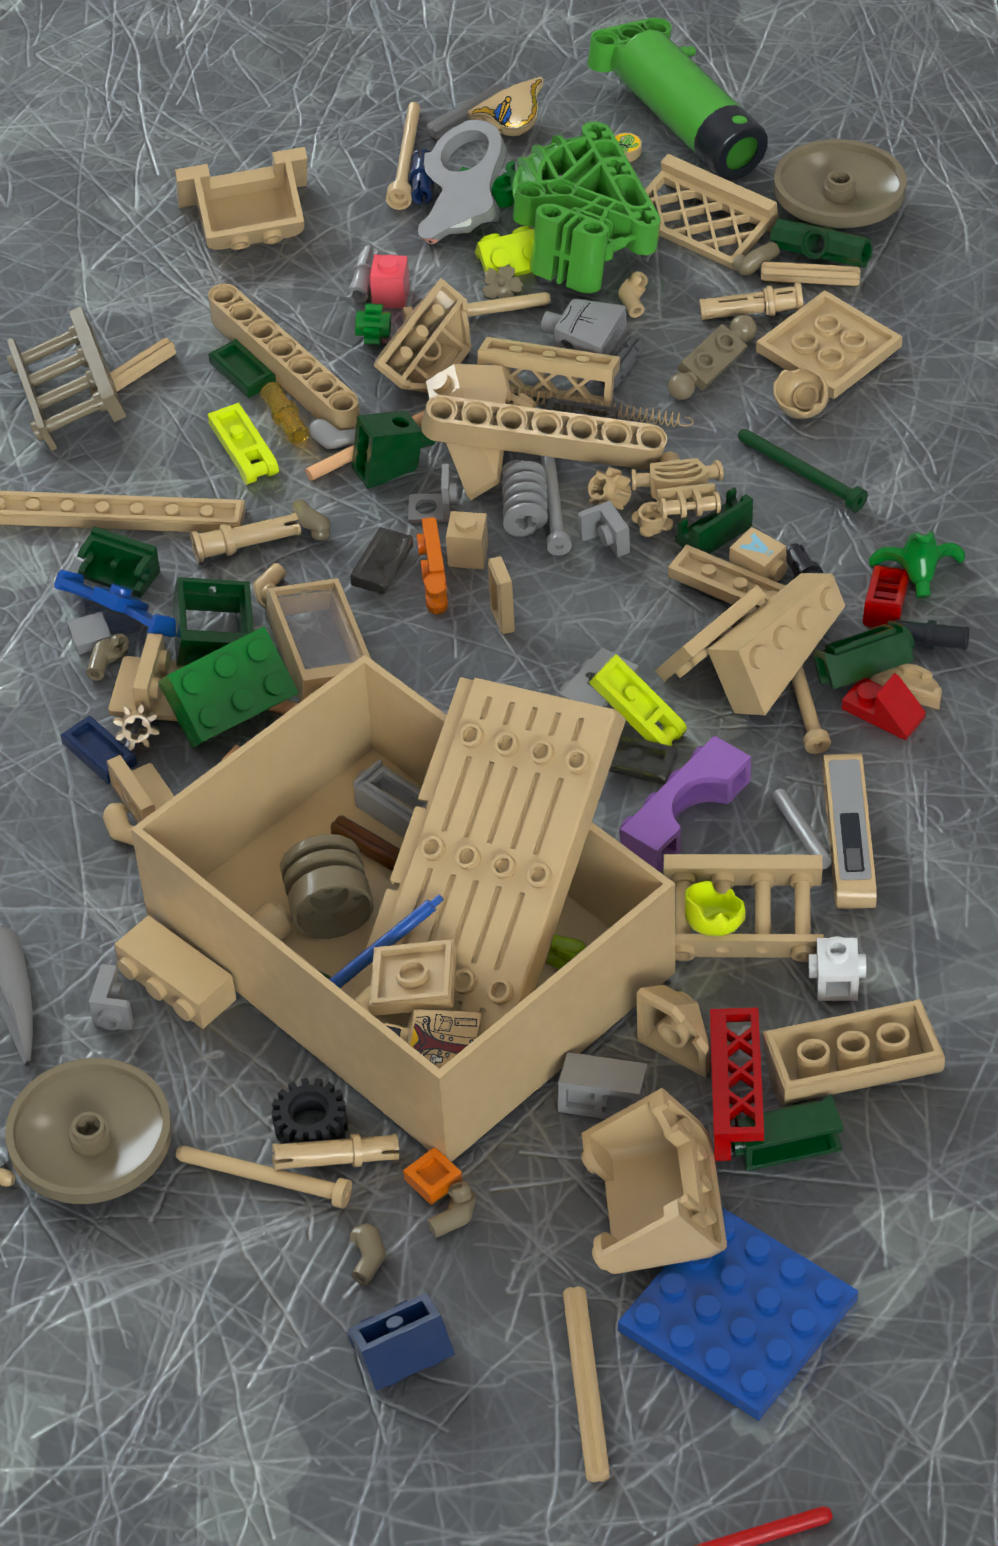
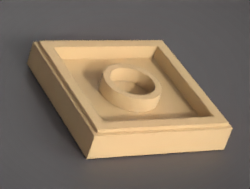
[369,939,457,1016]

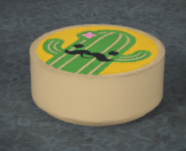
[615,133,642,162]

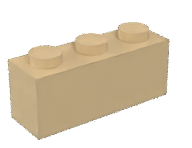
[115,915,237,1029]

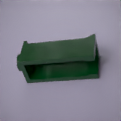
[812,620,914,689]
[731,1094,843,1172]

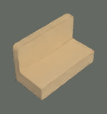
[107,755,174,824]

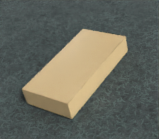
[488,556,515,634]

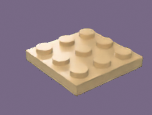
[756,290,902,399]

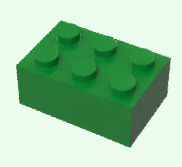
[158,626,299,748]

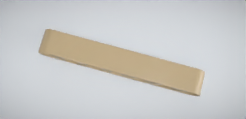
[208,284,360,430]
[421,395,667,470]

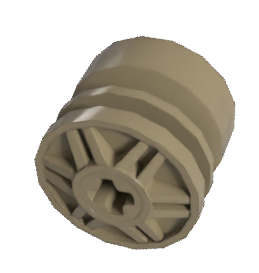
[280,834,374,939]

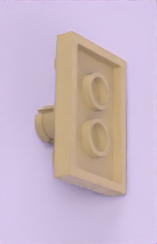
[655,584,767,682]

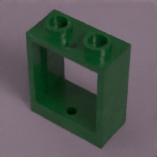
[173,577,254,666]

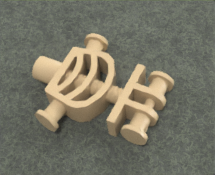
[632,451,724,520]

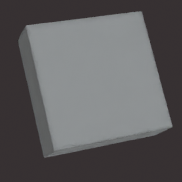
[67,611,112,655]

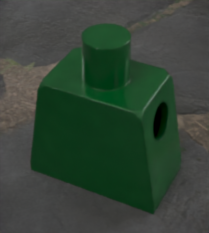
[352,411,436,489]

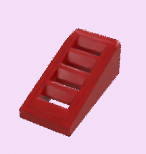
[862,565,909,628]

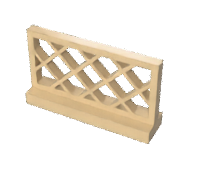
[645,154,779,270]

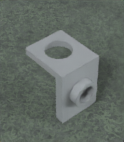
[408,464,458,523]

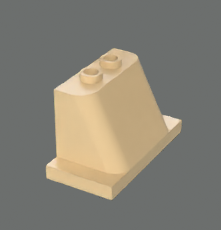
[175,147,307,250]

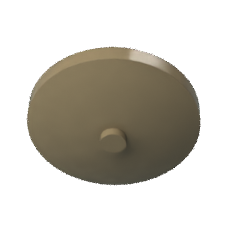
[774,139,907,228]
[5,1058,172,1204]

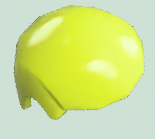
[685,881,746,936]

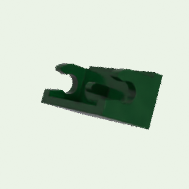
[675,487,753,554]
[77,526,160,598]

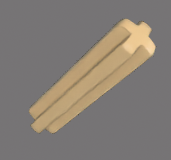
[761,261,861,286]
[90,338,176,397]

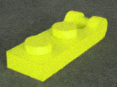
[207,403,279,485]
[588,654,687,756]

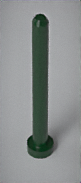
[737,429,868,513]

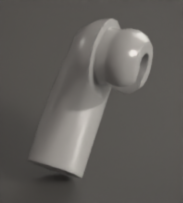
[309,419,356,450]

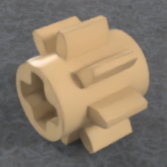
[588,467,632,510]
[113,702,159,750]

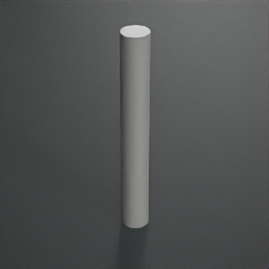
[772,789,832,869]

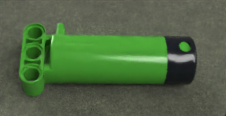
[587,18,768,180]

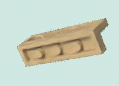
[477,337,620,408]

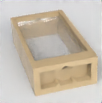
[266,578,371,702]

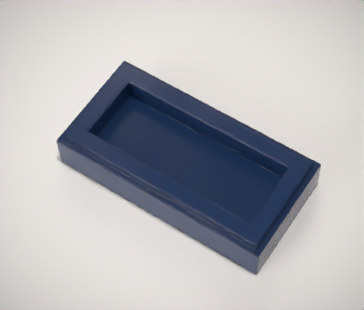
[60,715,137,784]

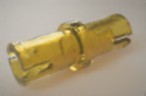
[260,382,309,444]

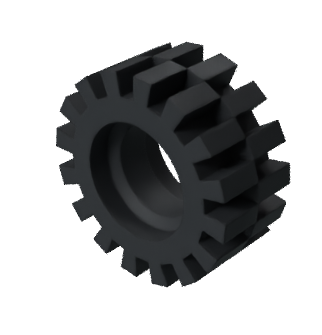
[272,1078,348,1144]

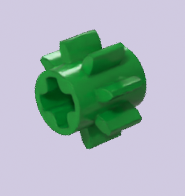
[355,304,391,345]

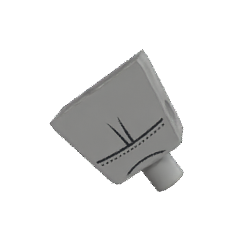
[541,299,627,355]

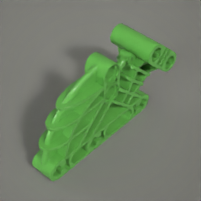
[512,122,661,293]

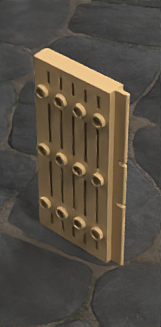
[350,677,626,1038]

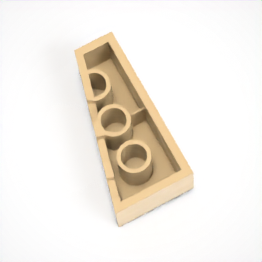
[707,573,845,715]

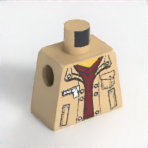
[384,1009,482,1069]

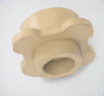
[632,502,673,537]

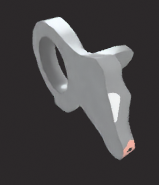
[418,120,507,244]

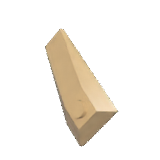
[426,364,511,500]

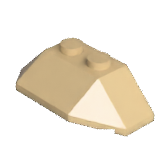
[374,278,471,393]

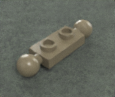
[668,315,757,400]

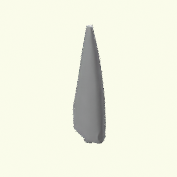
[0,926,33,1065]

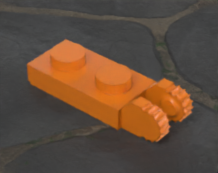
[416,517,448,615]

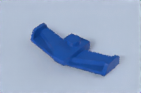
[54,570,176,637]

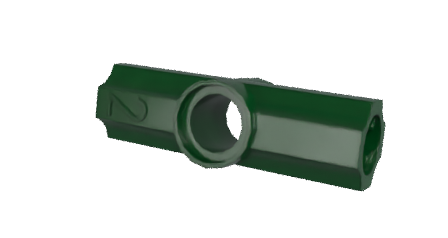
[770,218,873,268]

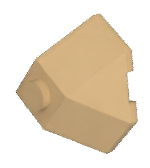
[637,985,710,1078]

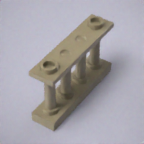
[6,306,127,451]

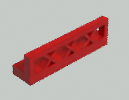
[710,1007,764,1161]

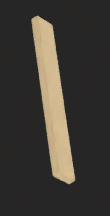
[0,491,246,533]

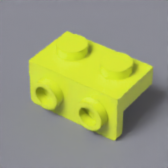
[475,226,534,277]

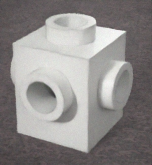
[808,936,866,1001]

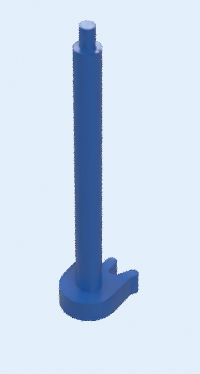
[329,894,444,988]

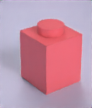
[370,254,410,309]

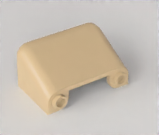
[581,1088,727,1274]

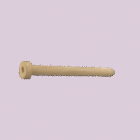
[402,292,551,322]
[791,665,831,754]
[176,1146,352,1209]

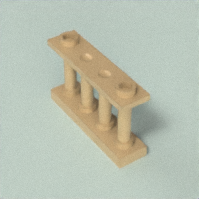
[664,854,824,962]

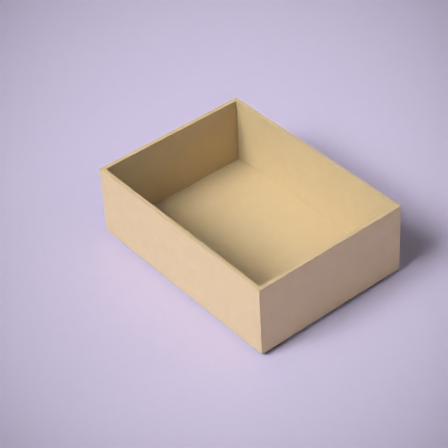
[131,654,675,1162]

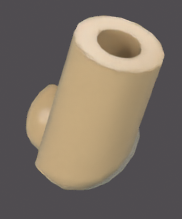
[618,271,648,318]

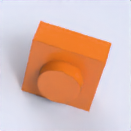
[403,1147,463,1205]

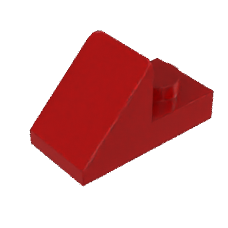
[842,673,926,741]

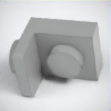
[578,501,630,558]
[89,964,134,1031]

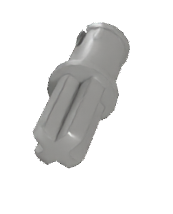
[347,245,380,303]

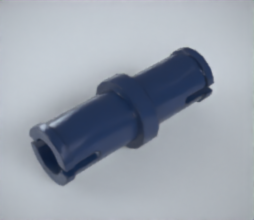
[409,149,434,205]

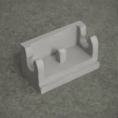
[558,1052,648,1119]

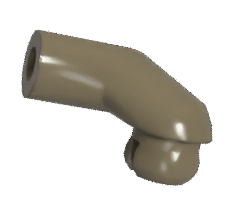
[427,1181,476,1239]

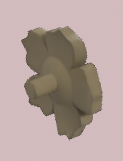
[482,265,523,300]

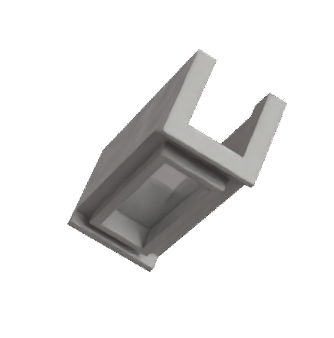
[353,759,428,838]

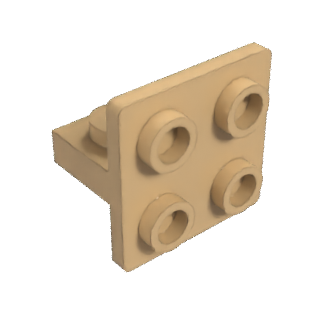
[108,633,184,721]

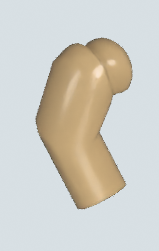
[253,563,286,608]
[103,803,134,845]

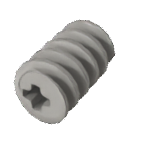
[502,460,548,537]

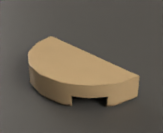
[870,663,942,710]

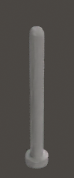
[541,456,572,556]

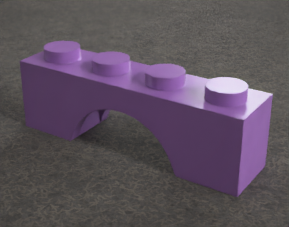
[619,736,751,872]

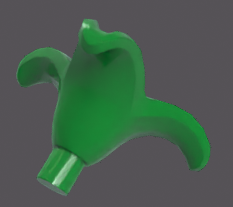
[869,531,965,599]

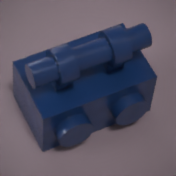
[346,1292,455,1391]

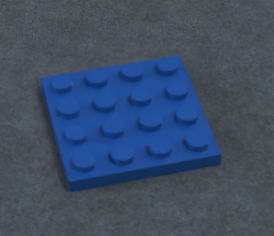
[618,1207,858,1421]

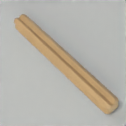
[563,1286,610,1483]

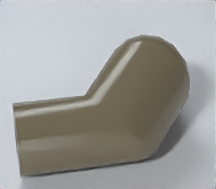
[732,242,780,276]
[291,500,331,540]
[86,633,130,681]
[350,1223,386,1286]

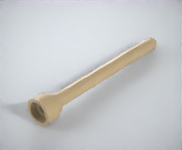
[386,102,420,210]

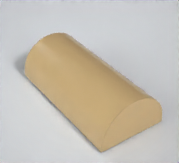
[763,999,945,1105]

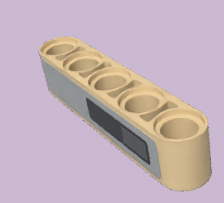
[823,753,877,909]

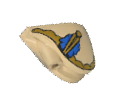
[467,76,543,136]

